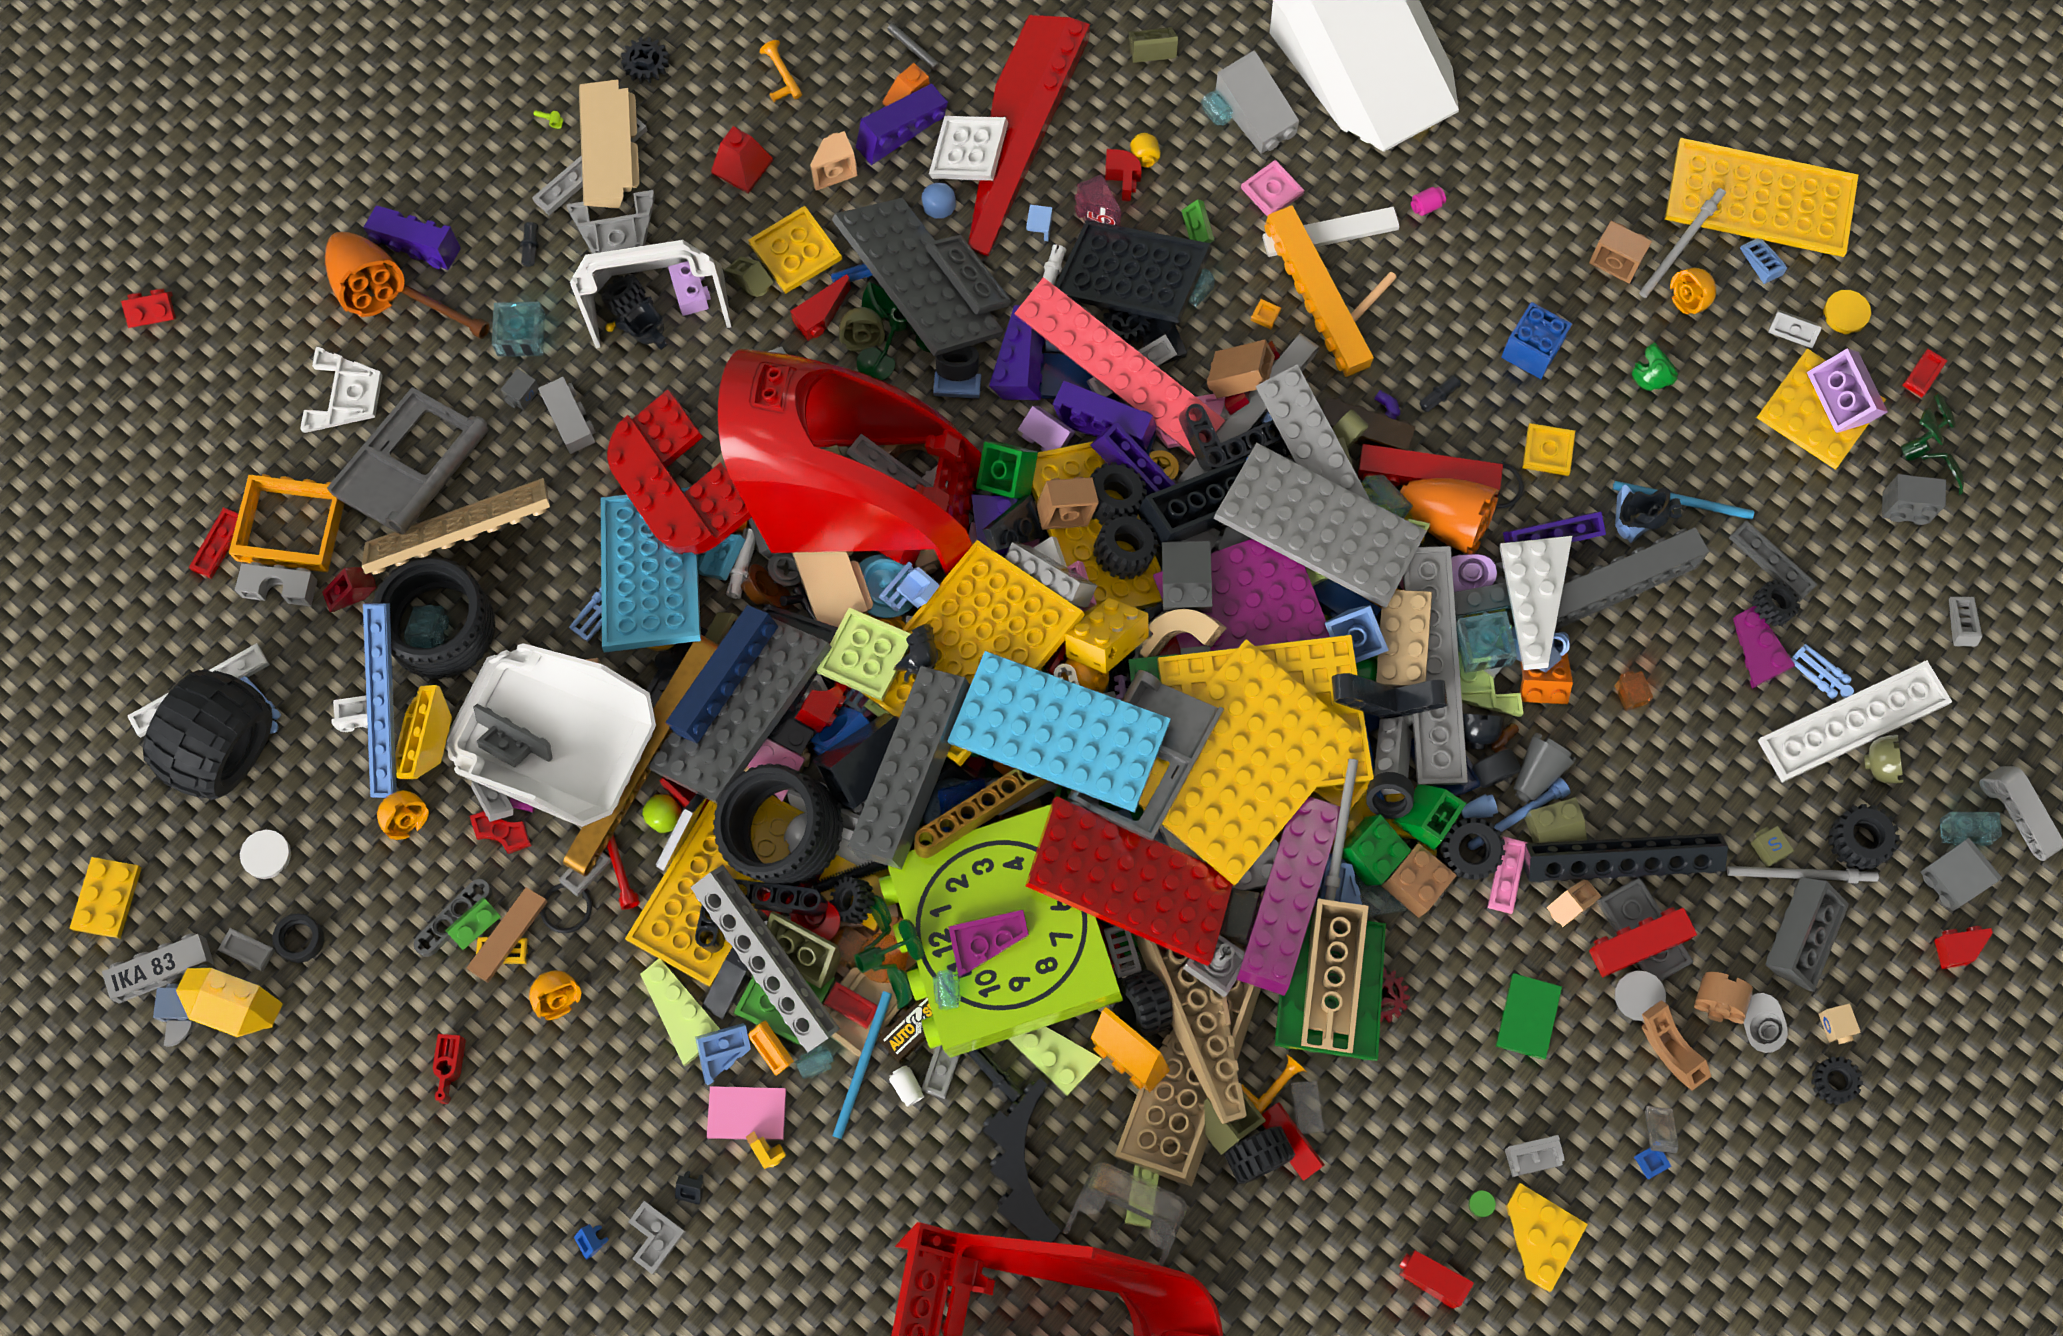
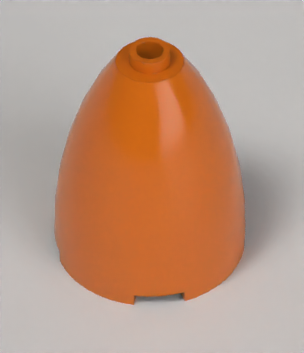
[325,232,404,317]
[1399,478,1499,555]

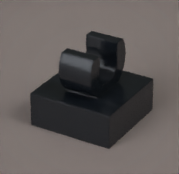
[675,1171,704,1205]

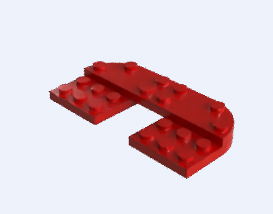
[607,389,751,555]

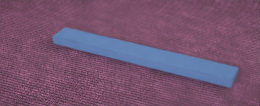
[363,603,397,798]

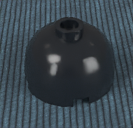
[1463,714,1504,749]

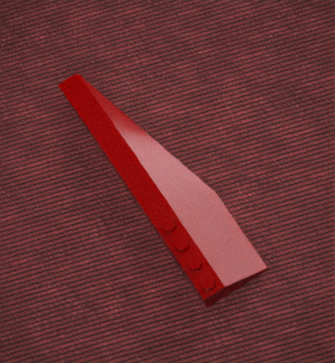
[968,15,1090,256]

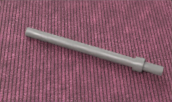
[1639,188,1726,298]
[1324,759,1358,901]
[1727,866,1879,883]

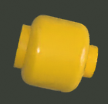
[1130,133,1161,167]

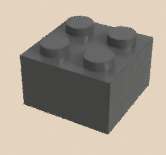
[1882,474,1946,525]

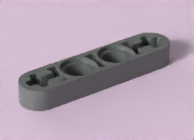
[413,879,492,957]

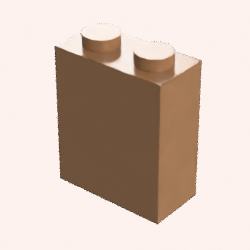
[1207,339,1275,399]

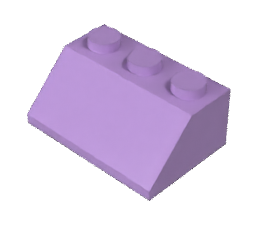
[1807,348,1888,433]

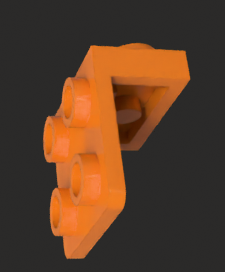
[1519,653,1573,704]

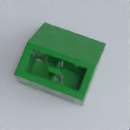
[1393,784,1467,850]

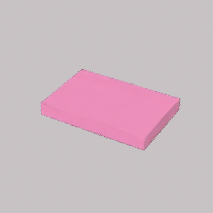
[707,1087,786,1140]

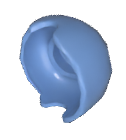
[922,183,956,218]

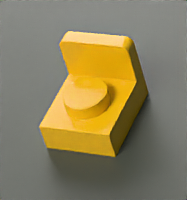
[745,1131,786,1169]

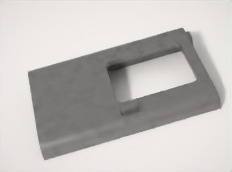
[327,387,488,534]
[1067,670,1224,840]

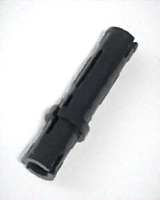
[967,1048,1024,1104]

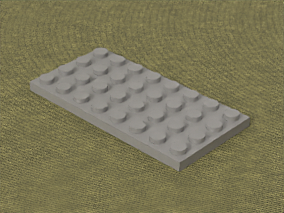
[1214,443,1427,608]

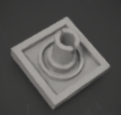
[1183,935,1245,997]

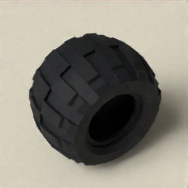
[143,669,273,800]

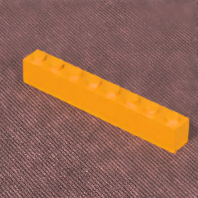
[1264,205,1374,377]

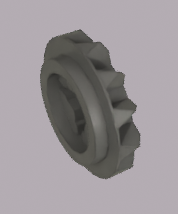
[767,553,802,588]

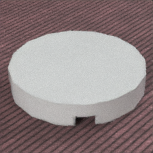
[240,830,291,879]

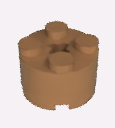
[1694,972,1753,1024]

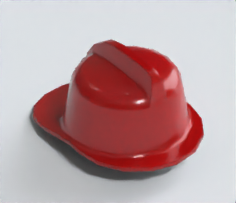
[789,898,841,940]

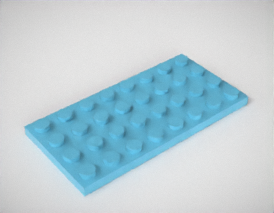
[601,487,701,652]
[948,651,1171,812]

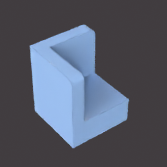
[1026,205,1052,241]
[897,567,940,608]

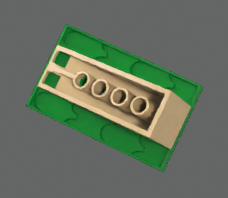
[1274,899,1386,1061]

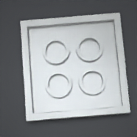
[929,116,1008,181]

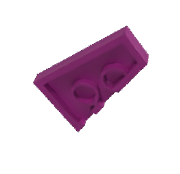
[1733,606,1795,689]
[948,910,1029,977]

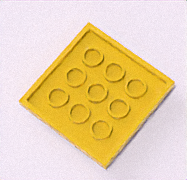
[1757,349,1886,470]

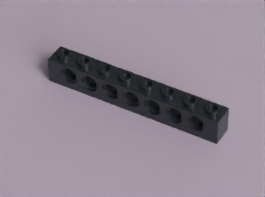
[1524,833,1728,883]

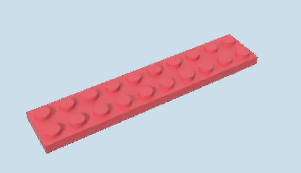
[1015,277,1225,457]

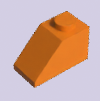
[883,63,930,106]

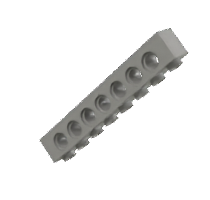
[690,865,840,1052]

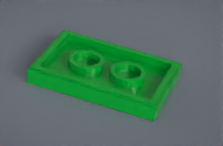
[1495,973,1562,1060]

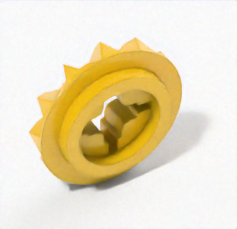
[1150,450,1179,480]

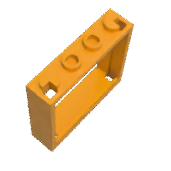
[229,474,344,573]

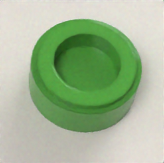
[1468,1191,1496,1218]

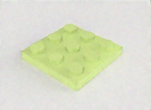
[816,608,911,701]

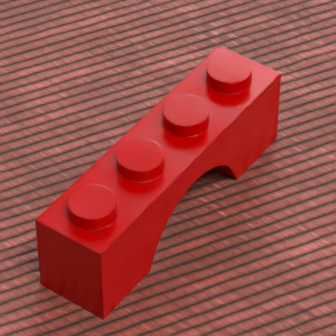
[795,681,851,733]

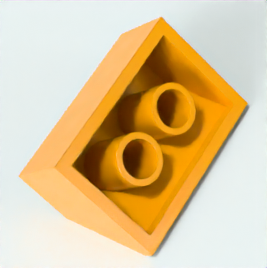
[1091,1007,1170,1093]

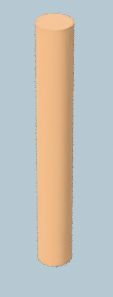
[1351,272,1397,322]

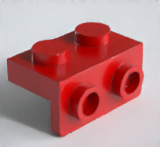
[121,288,176,328]

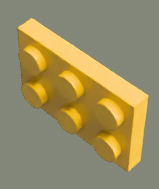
[70,857,142,939]

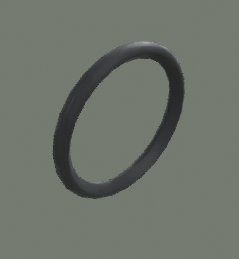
[1496,462,1524,509]
[540,883,592,934]

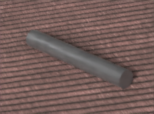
[887,23,940,70]

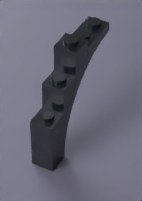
[983,1078,1061,1243]

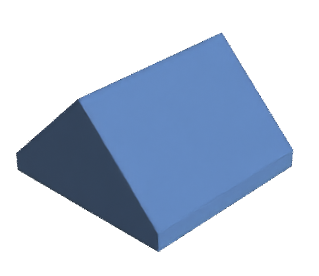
[1325,605,1389,663]

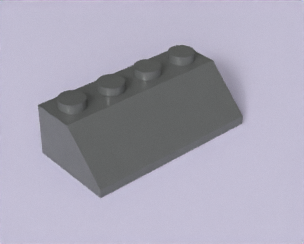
[1765,877,1849,992]

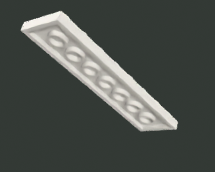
[1758,661,1952,783]

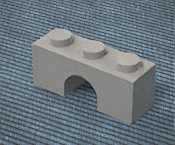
[235,562,317,606]

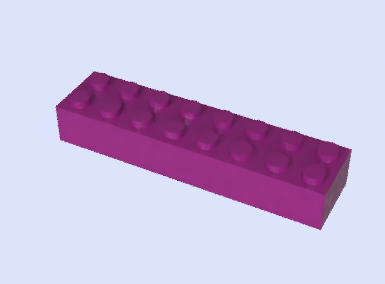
[1236,796,1340,996]

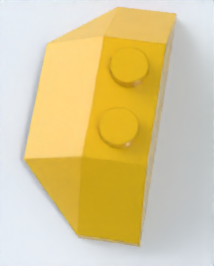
[395,685,452,779]
[176,968,283,1037]

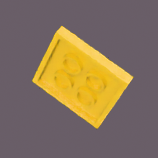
[748,206,842,294]

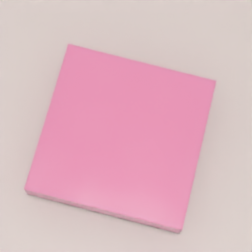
[1241,160,1304,217]

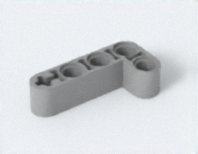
[1979,766,2063,861]

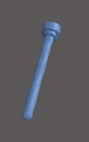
[1468,777,1571,850]

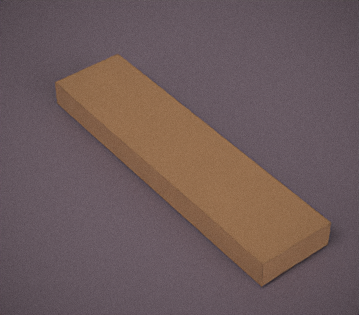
[467,887,547,983]

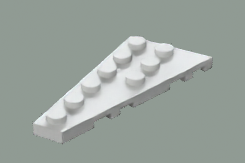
[1500,536,1572,670]

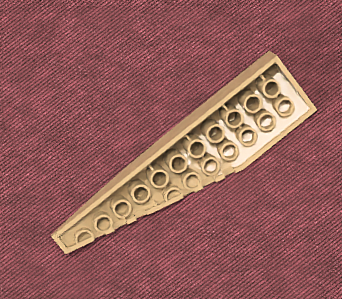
[1115,891,1264,1186]
[1134,934,1246,1124]

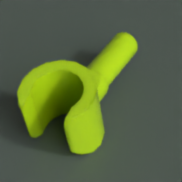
[534,110,563,129]

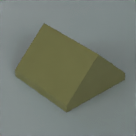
[1129,27,1178,63]

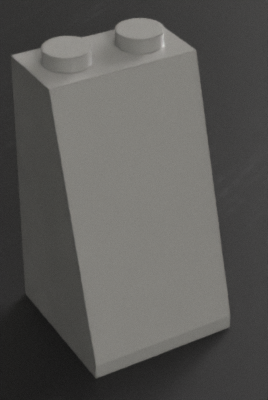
[1215,51,1299,154]

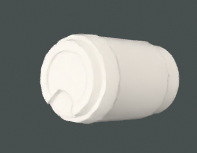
[889,1066,924,1107]

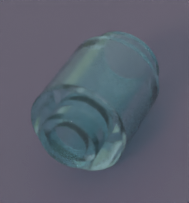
[1201,92,1233,125]
[932,970,961,1010]
[795,1046,834,1079]

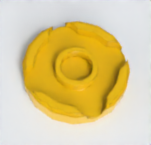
[1823,290,1871,334]

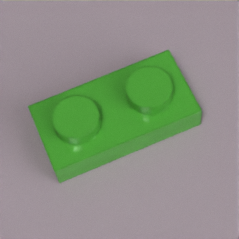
[1181,199,1215,243]
[445,897,501,950]

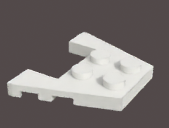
[300,347,383,433]

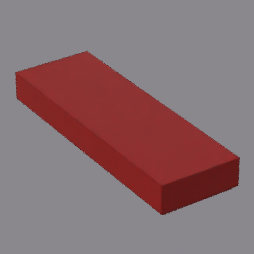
[189,507,239,579]
[1262,1102,1325,1181]

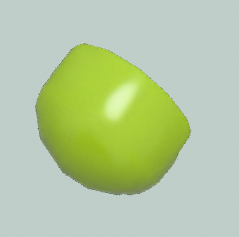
[642,794,682,833]

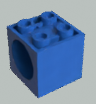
[1501,302,1572,379]
[810,706,870,756]

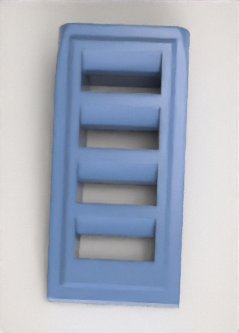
[1740,238,1787,284]

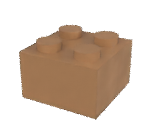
[1589,221,1652,284]
[1037,477,1098,530]
[1381,843,1456,918]

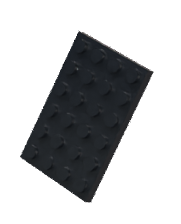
[1055,220,1212,323]

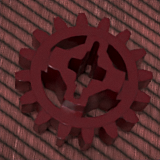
[1380,968,1410,1023]

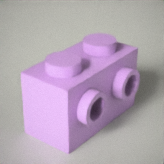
[668,261,711,316]
[1018,406,1076,451]

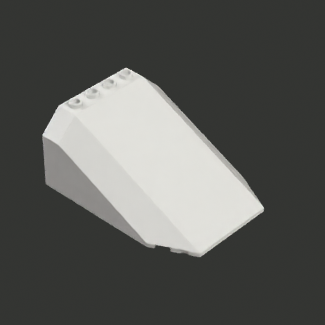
[1270,0,1459,152]
[570,240,731,348]
[445,643,656,827]

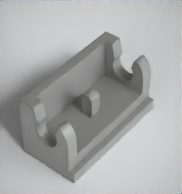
[1505,1135,1565,1177]

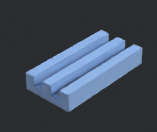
[879,562,914,612]

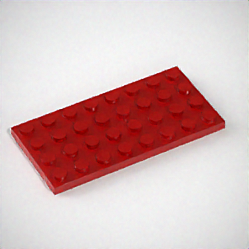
[1025,796,1233,966]

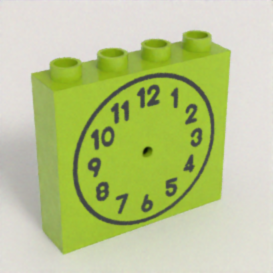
[879,804,1123,1058]

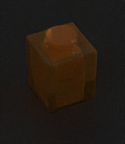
[1614,671,1653,712]

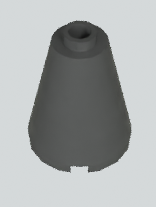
[1513,733,1577,803]

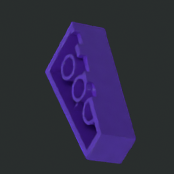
[856,84,948,166]
[363,205,461,270]
[989,305,1045,400]
[1053,381,1157,450]
[971,495,1019,558]

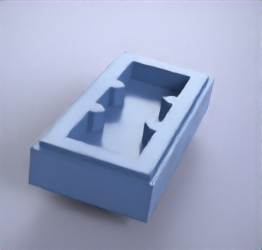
[933,372,981,398]

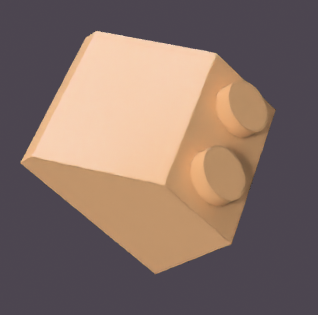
[810,131,857,191]

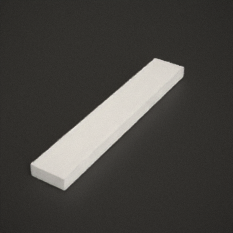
[1262,207,1399,257]
[128,643,270,738]

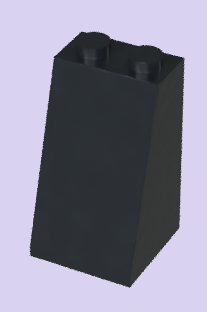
[813,713,899,809]

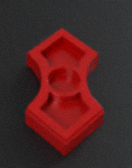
[469,811,532,854]

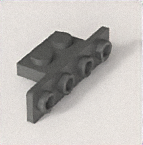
[473,704,553,767]

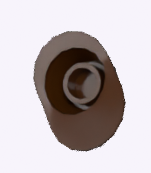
[741,564,792,609]

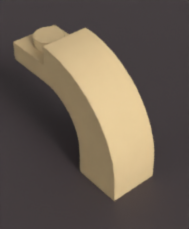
[1139,609,1226,658]

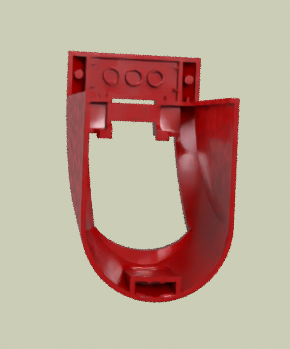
[718,349,982,576]
[891,1222,1223,1336]

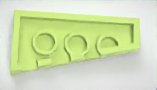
[640,959,720,1066]

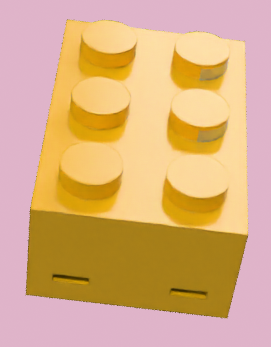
[1065,597,1149,674]

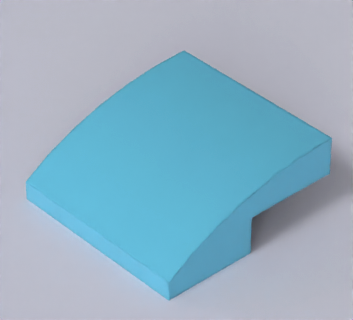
[698,534,746,580]

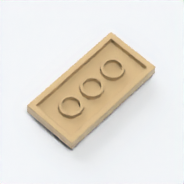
[1376,590,1432,687]

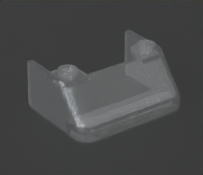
[1063,1162,1187,1266]

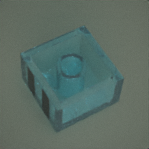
[492,302,545,356]
[1456,611,1517,673]

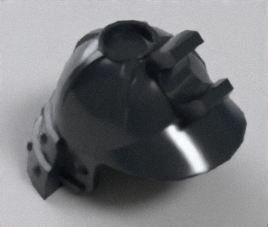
[615,296,668,350]
[1619,487,1682,530]
[893,624,938,683]

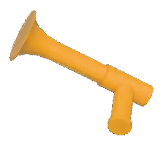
[760,40,802,103]
[1241,1055,1307,1114]

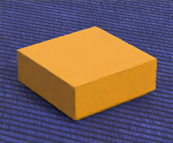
[1250,299,1281,330]

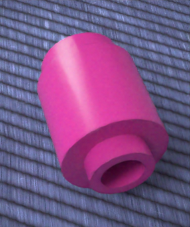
[1411,186,1446,216]

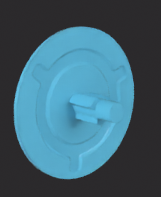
[859,554,914,618]

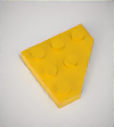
[1506,1183,1588,1292]

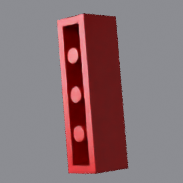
[1589,907,1697,978]

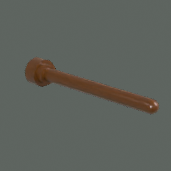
[401,284,490,339]

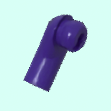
[1374,390,1401,420]

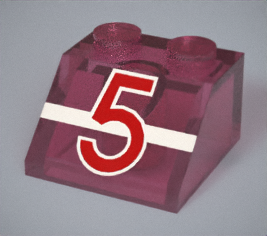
[1074,174,1121,226]

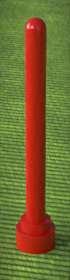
[607,835,640,910]

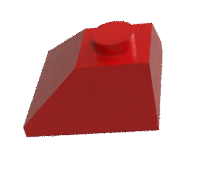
[711,126,773,194]

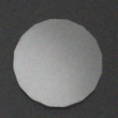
[1615,971,1666,1021]

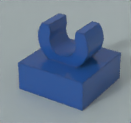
[1634,1143,1671,1180]
[574,1224,609,1259]

